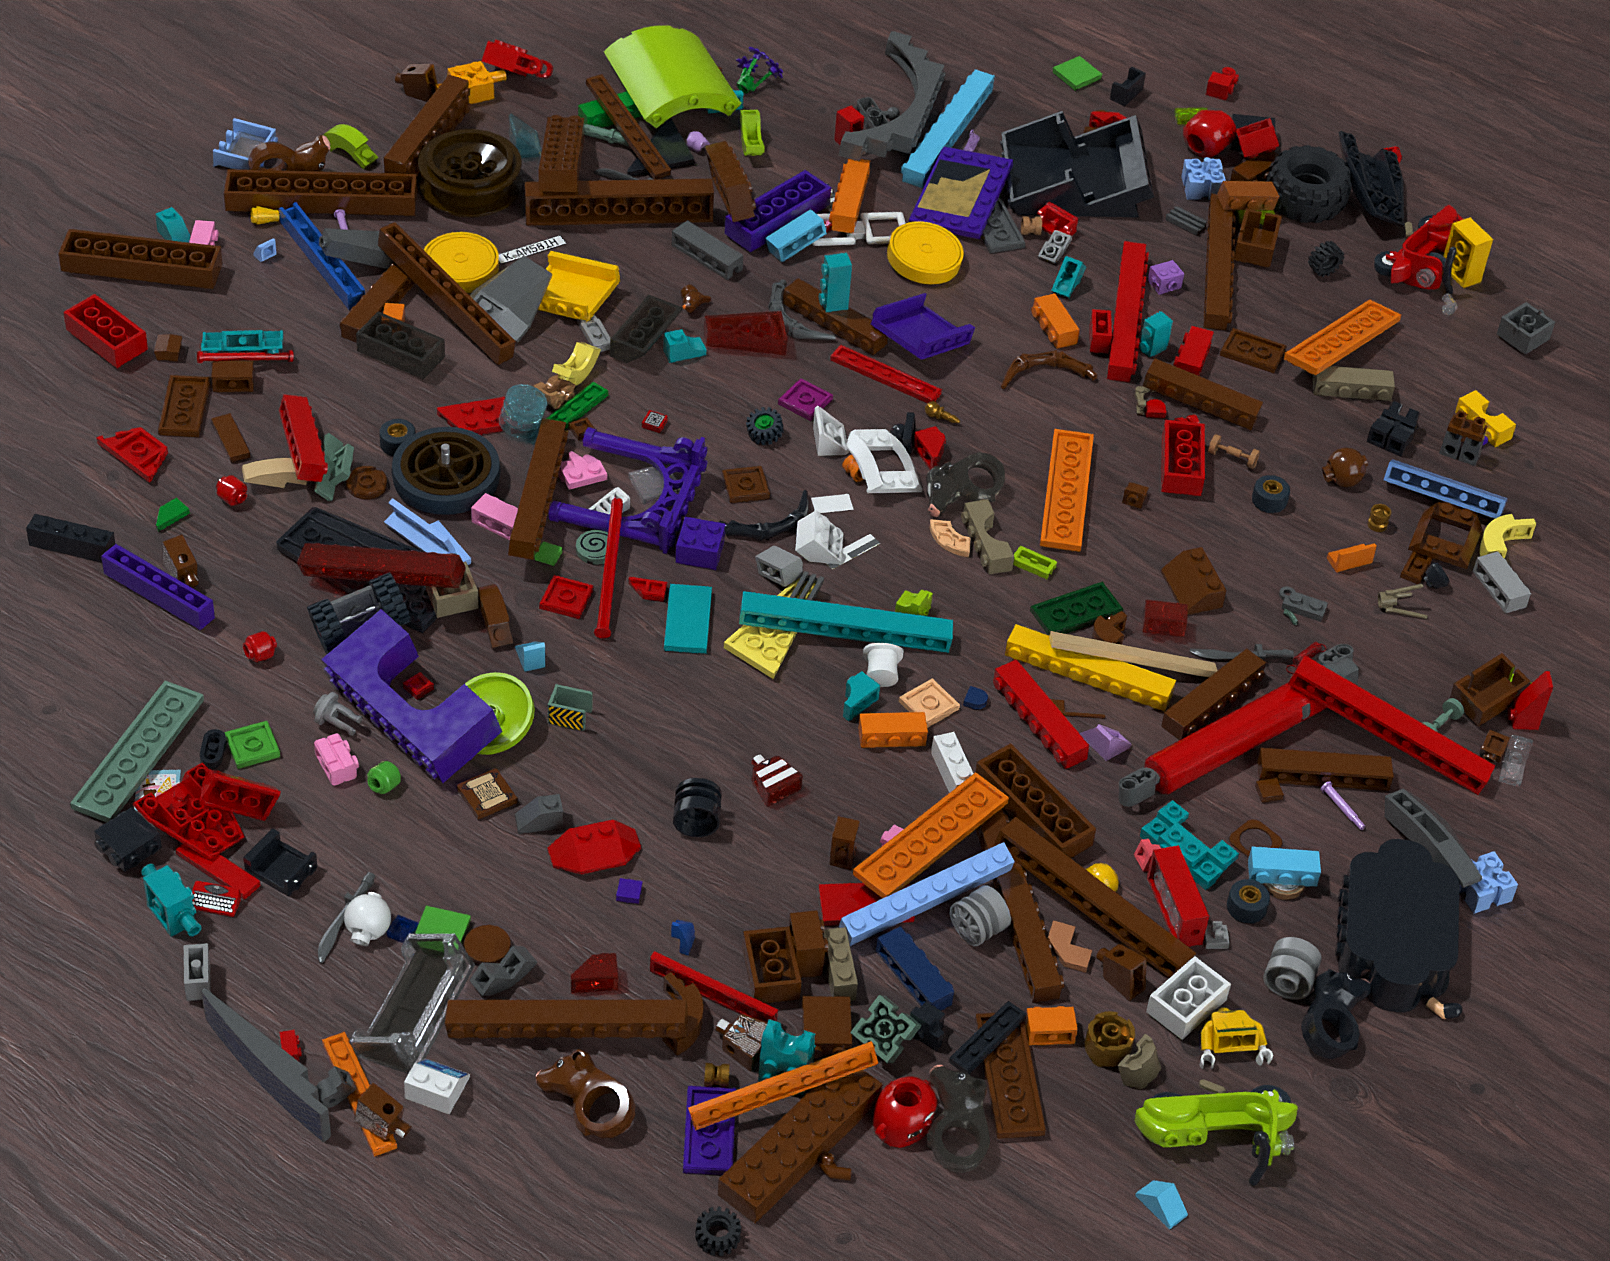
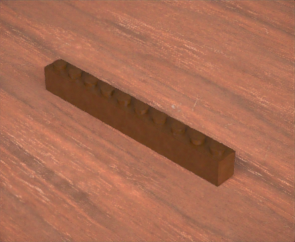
[1203,193,1236,331]
[378,222,516,365]
[508,418,569,560]
[975,808,1064,1003]
[994,817,1196,978]
[445,999,688,1039]

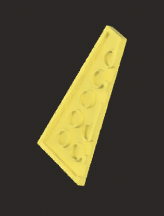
[724,578,816,679]

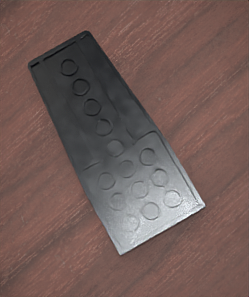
[276,507,448,633]

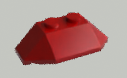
[547,819,641,875]

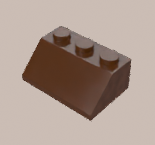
[1161,547,1227,615]

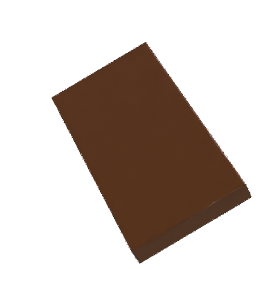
[158,375,211,437]

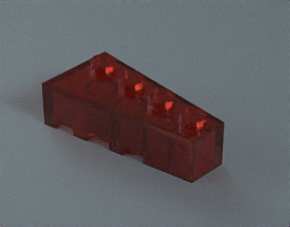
[703,311,788,356]

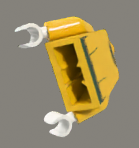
[1200,1007,1273,1069]

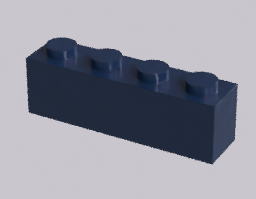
[876,926,954,1011]

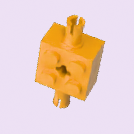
[435,61,507,104]

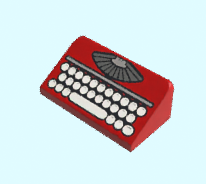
[192,881,241,917]

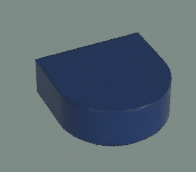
[963,686,988,709]

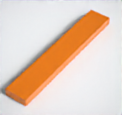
[322,1032,397,1157]

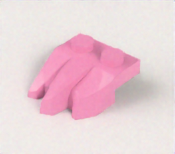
[558,451,607,490]

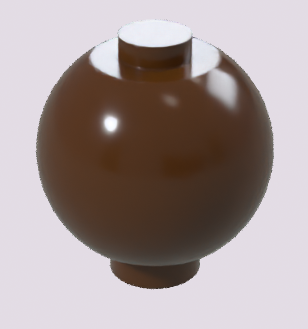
[1321,448,1368,487]

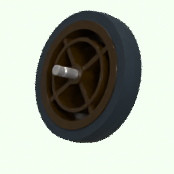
[392,427,501,514]

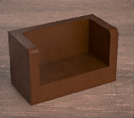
[829,816,860,870]

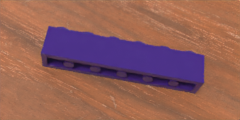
[101,544,215,630]

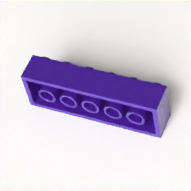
[725,170,832,252]

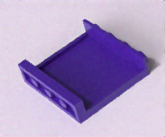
[871,293,975,360]

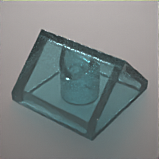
[509,113,542,158]

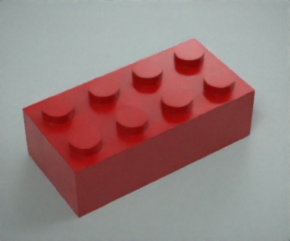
[63,294,148,368]
[1161,420,1205,496]

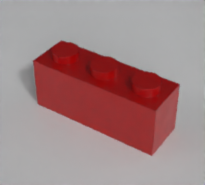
[1173,326,1214,376]

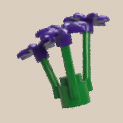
[736,47,783,93]

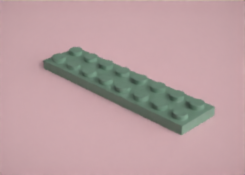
[70,681,204,822]

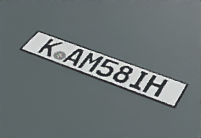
[499,235,567,264]

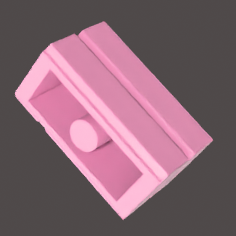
[314,733,359,786]

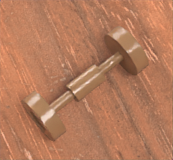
[1208,434,1260,469]

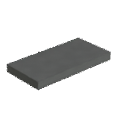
[981,196,1025,253]

